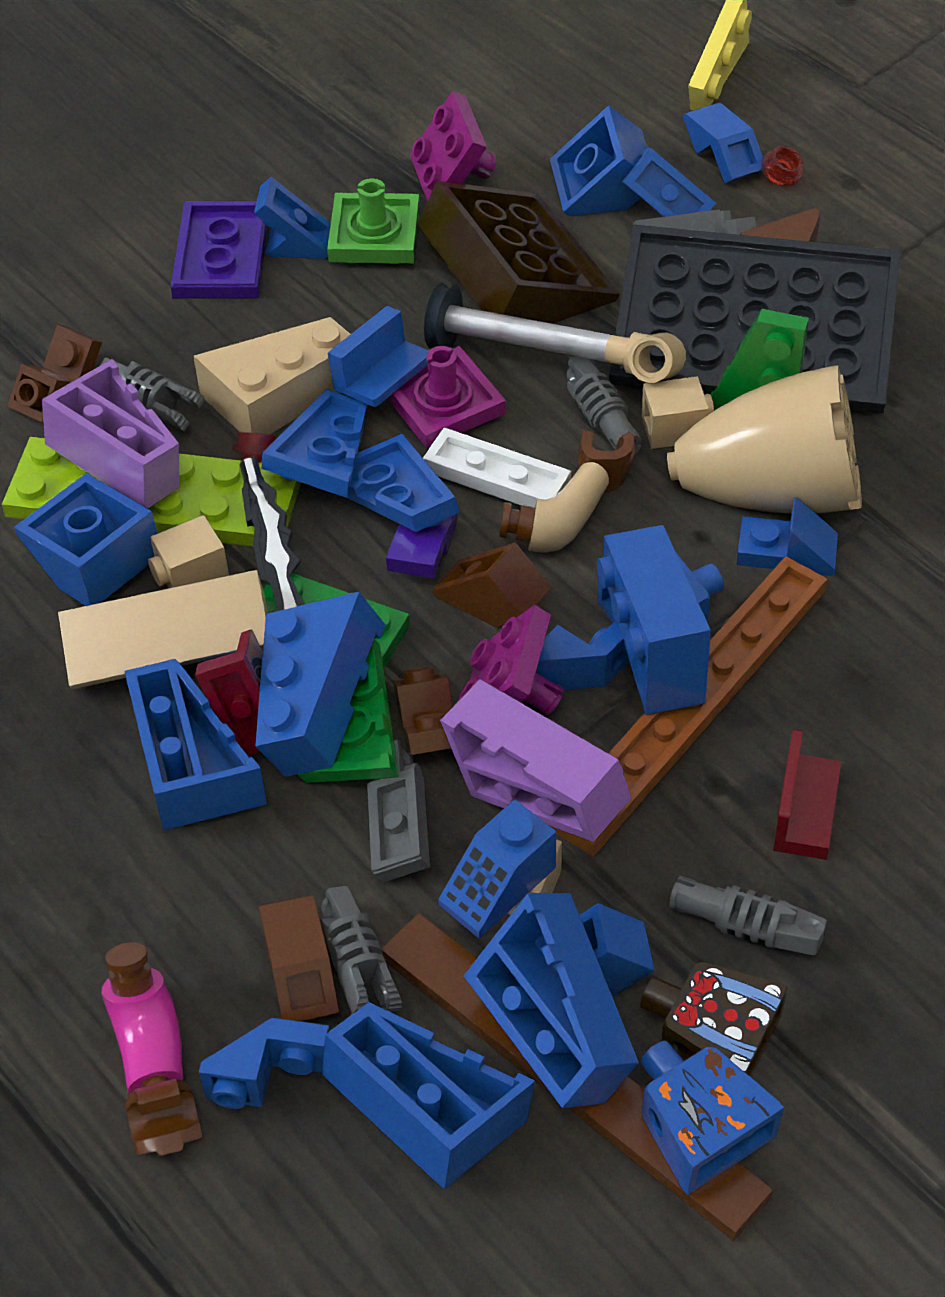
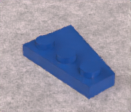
[261,389,368,498]
[347,434,460,532]

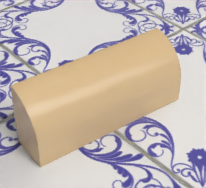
[58,570,268,689]

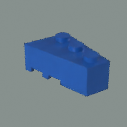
[464,893,639,1108]

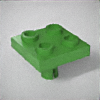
[327,178,420,264]

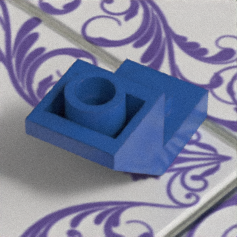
[682,102,767,184]
[536,621,630,690]
[199,1018,330,1109]

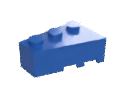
[597,525,711,715]
[255,592,385,777]
[125,659,267,831]
[322,1002,535,1190]

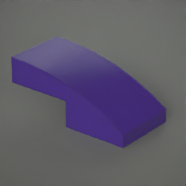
[386,514,458,578]

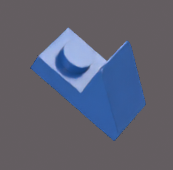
[254,177,331,259]
[736,498,838,576]

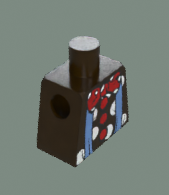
[640,962,788,1077]

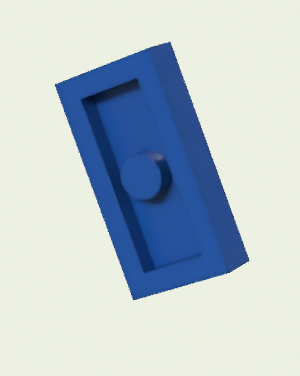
[622,148,716,217]
[328,306,429,407]

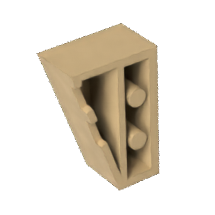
[193,317,351,444]

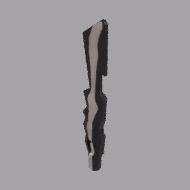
[239,458,305,613]

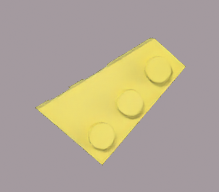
[688,0,752,111]

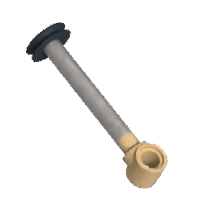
[423,283,686,383]

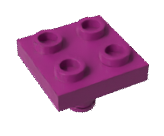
[410,91,496,201]
[387,346,506,448]
[458,604,563,715]

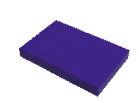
[171,201,268,298]

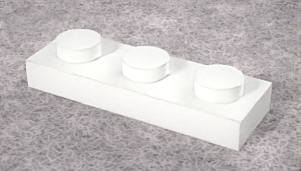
[423,428,571,507]

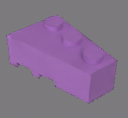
[42,359,179,508]
[440,679,631,842]

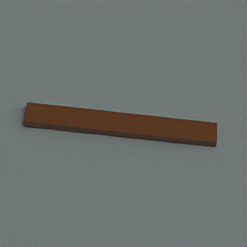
[381,913,773,1241]

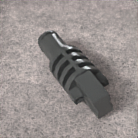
[567,356,642,454]
[669,875,827,956]

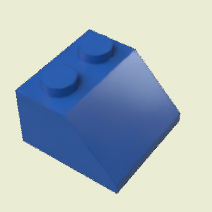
[550,105,647,216]
[14,473,158,606]

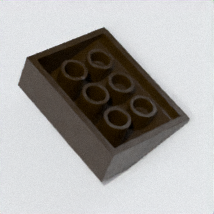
[417,181,620,324]

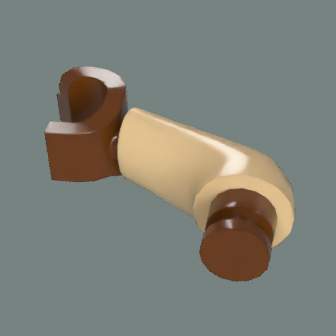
[499,430,635,553]

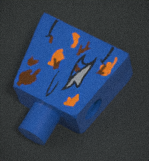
[640,1041,784,1195]

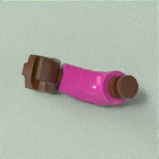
[101,942,203,1156]

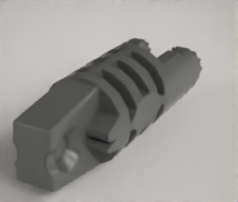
[100,358,205,431]
[320,886,402,1014]

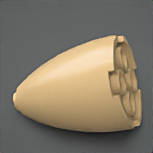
[667,365,862,514]

